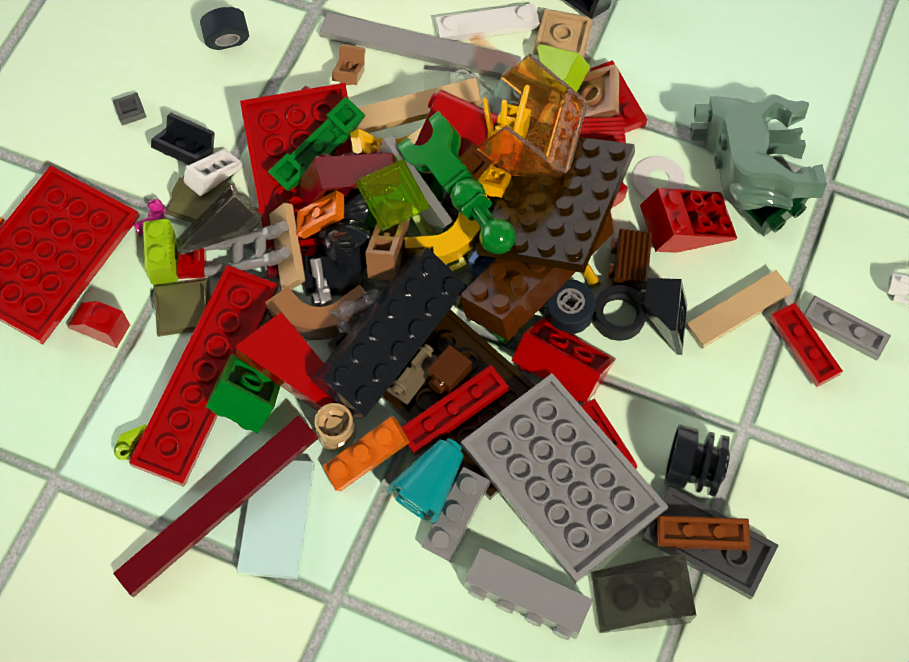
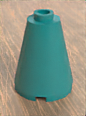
[386,438,464,524]

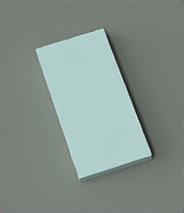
[237,460,314,580]

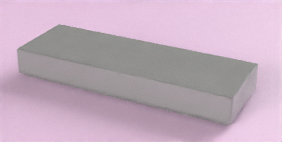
[804,295,891,361]

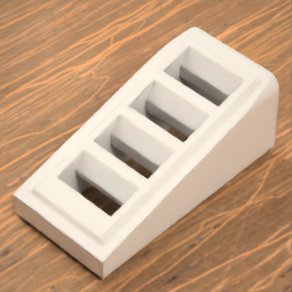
[183,149,243,196]

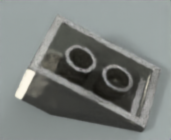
[176,183,262,255]
[590,554,697,633]

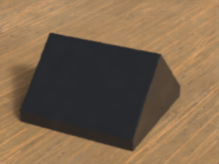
[305,245,363,297]

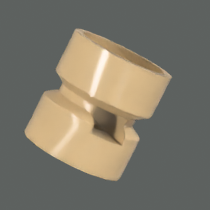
[314,403,356,452]

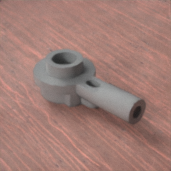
[310,258,332,307]

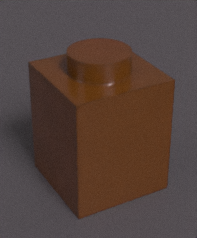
[427,345,472,395]

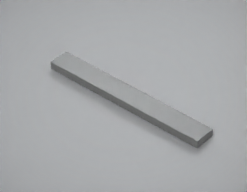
[319,12,521,79]

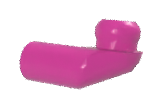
[134,199,166,236]

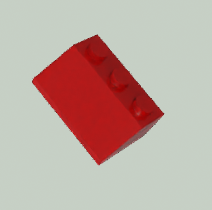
[511,318,616,403]

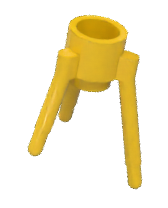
[482,85,530,152]

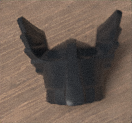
[318,189,371,274]

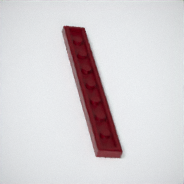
[113,415,319,598]

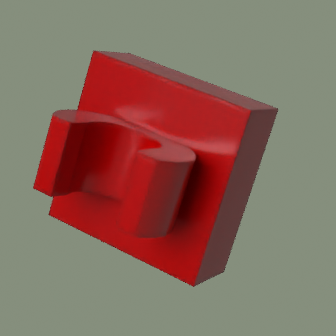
[177,248,206,279]

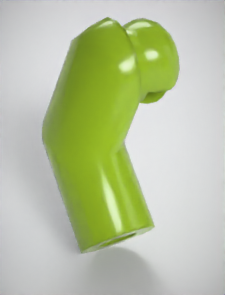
[114,424,147,461]

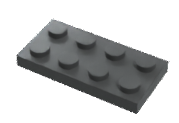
[642,486,779,600]

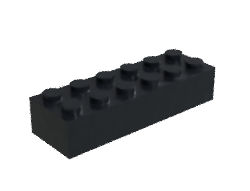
[311,248,468,418]

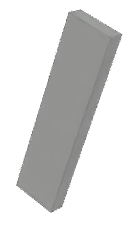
[379,136,453,235]

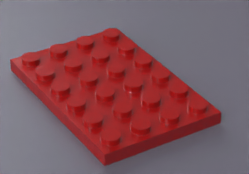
[240,83,373,249]
[0,165,140,345]

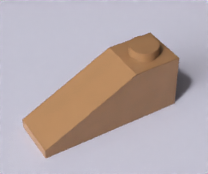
[366,201,412,281]

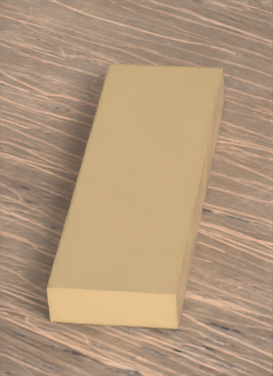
[269,203,305,290]

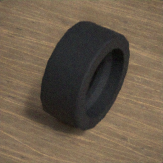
[593,285,647,341]

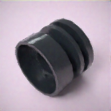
[664,424,730,497]

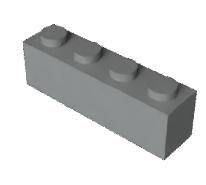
[465,548,593,640]

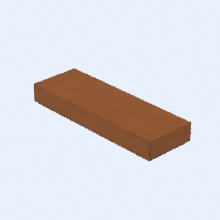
[656,515,750,551]

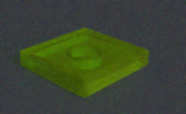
[356,159,430,232]

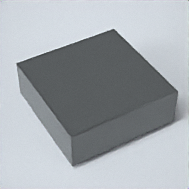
[113,92,147,126]

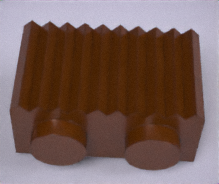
[608,228,652,291]

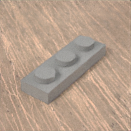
[422,467,491,562]

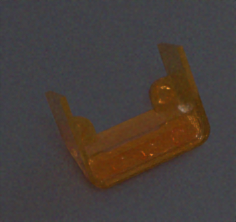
[477,53,586,178]

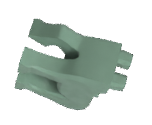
[690,94,827,210]

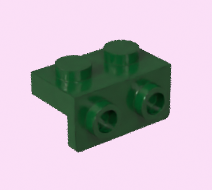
[742,198,808,237]

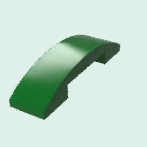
[268,97,365,191]

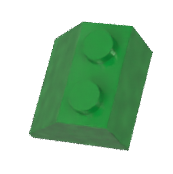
[206,354,280,434]

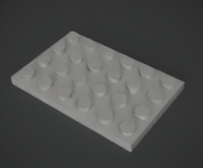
[461,374,668,584]

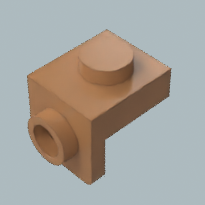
[332,44,366,85]

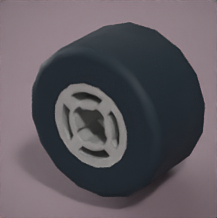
[200,7,249,50]
[544,279,596,334]

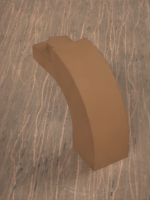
[265,285,368,340]

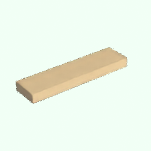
[686,270,793,349]

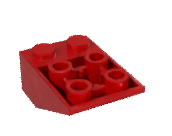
[640,188,737,253]

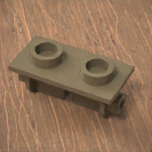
[386,344,437,405]

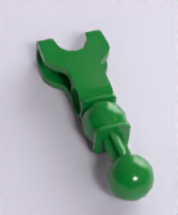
[398,111,516,254]

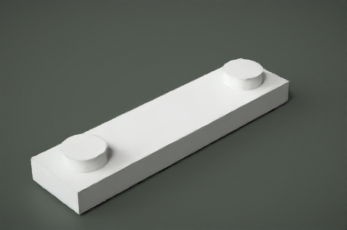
[436,3,540,41]

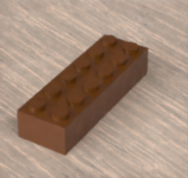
[460,211,614,341]

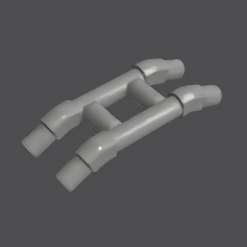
[203,220,290,277]

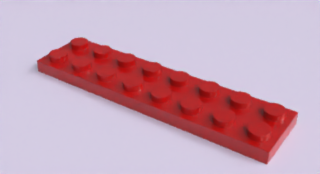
[129,265,278,487]

